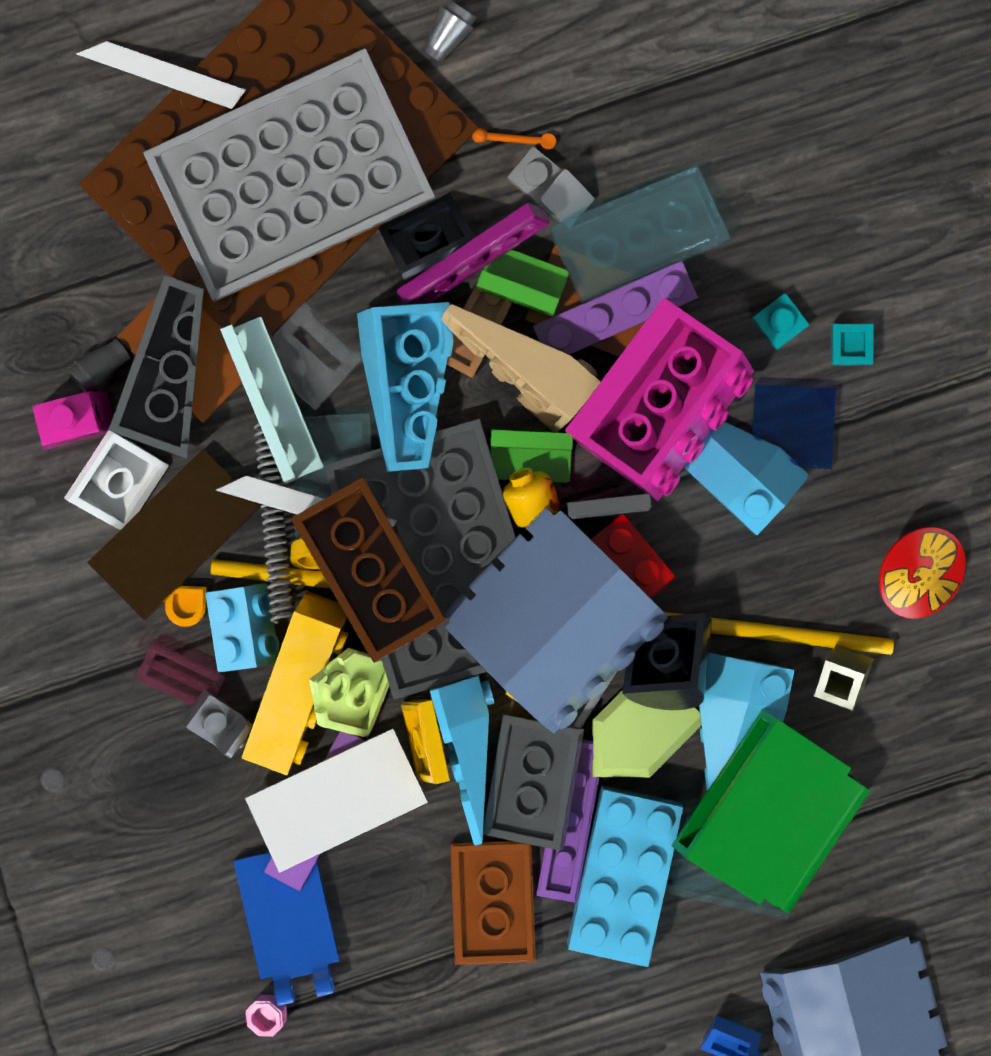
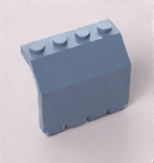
[442,508,669,734]
[760,936,950,1056]

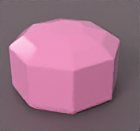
[246,995,287,1037]

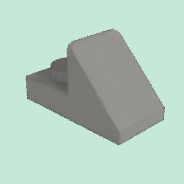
[507,146,595,230]

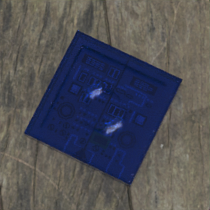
[752,384,836,469]

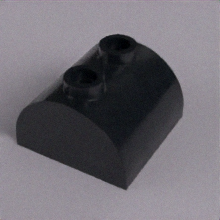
[622,613,712,710]

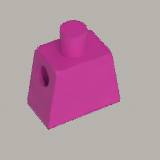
[32,391,114,450]

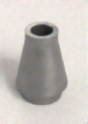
[422,0,476,63]
[68,339,131,392]

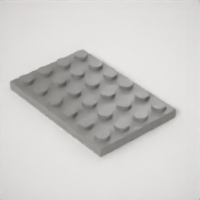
[143,49,435,302]

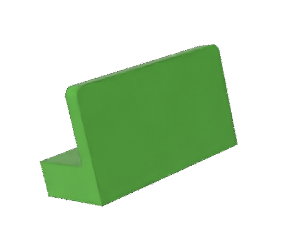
[476,250,569,317]
[491,430,573,483]

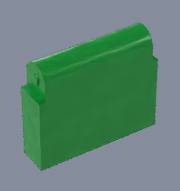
[671,709,871,913]

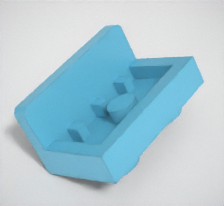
[205,583,279,672]

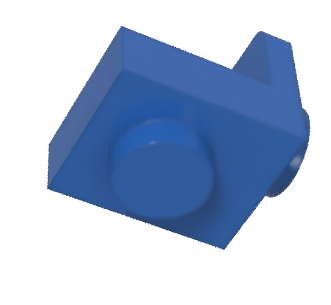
[700,1016,763,1056]

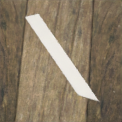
[77,41,246,109]
[216,476,397,527]

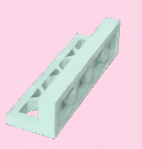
[220,317,324,483]

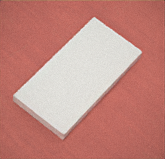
[245,729,428,873]

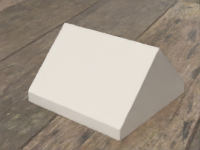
[64,431,169,530]

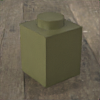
[814,645,874,711]

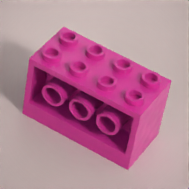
[565,297,754,502]

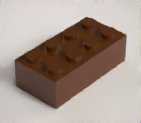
[290,477,447,663]

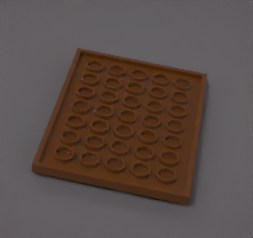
[78,0,478,338]

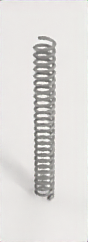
[254,423,293,623]

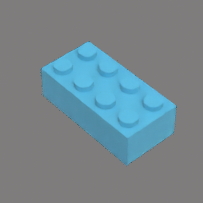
[567,785,683,967]

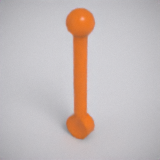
[472,128,556,151]

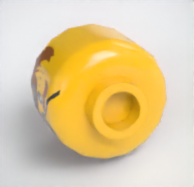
[502,468,561,527]

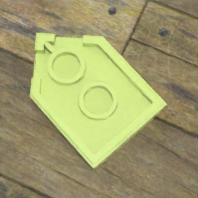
[309,648,389,738]
[592,690,701,778]

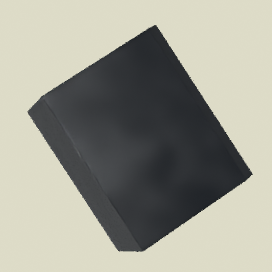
[379,193,475,284]

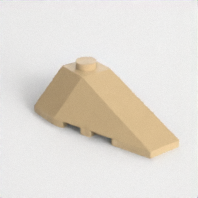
[441,304,600,433]

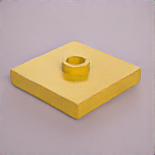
[401,699,450,784]

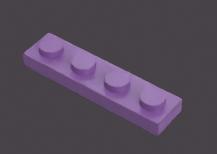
[533,261,698,355]

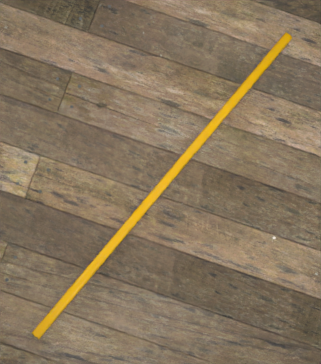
[211,559,894,655]

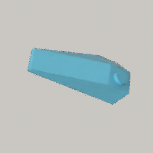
[357,302,453,472]
[666,405,810,535]
[699,653,794,791]
[430,674,495,846]

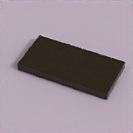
[87,449,261,621]

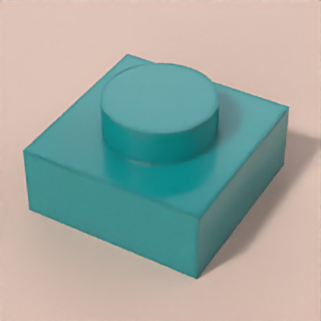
[752,293,809,350]
[831,324,874,366]

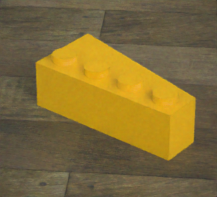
[242,591,349,775]

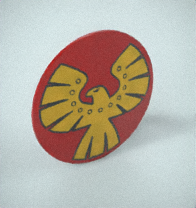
[879,527,966,619]

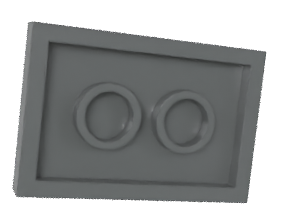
[483,714,584,851]

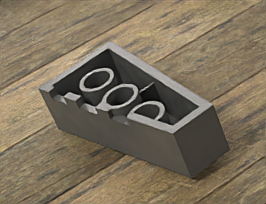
[108,275,204,459]

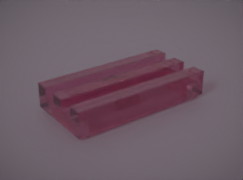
[135,642,226,706]

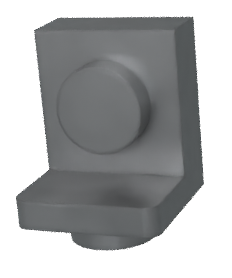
[181,689,253,758]

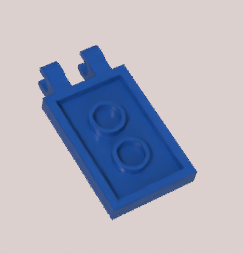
[233,851,340,1006]

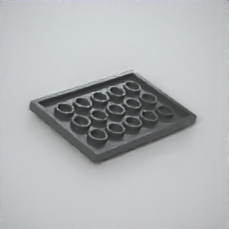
[324,419,515,700]

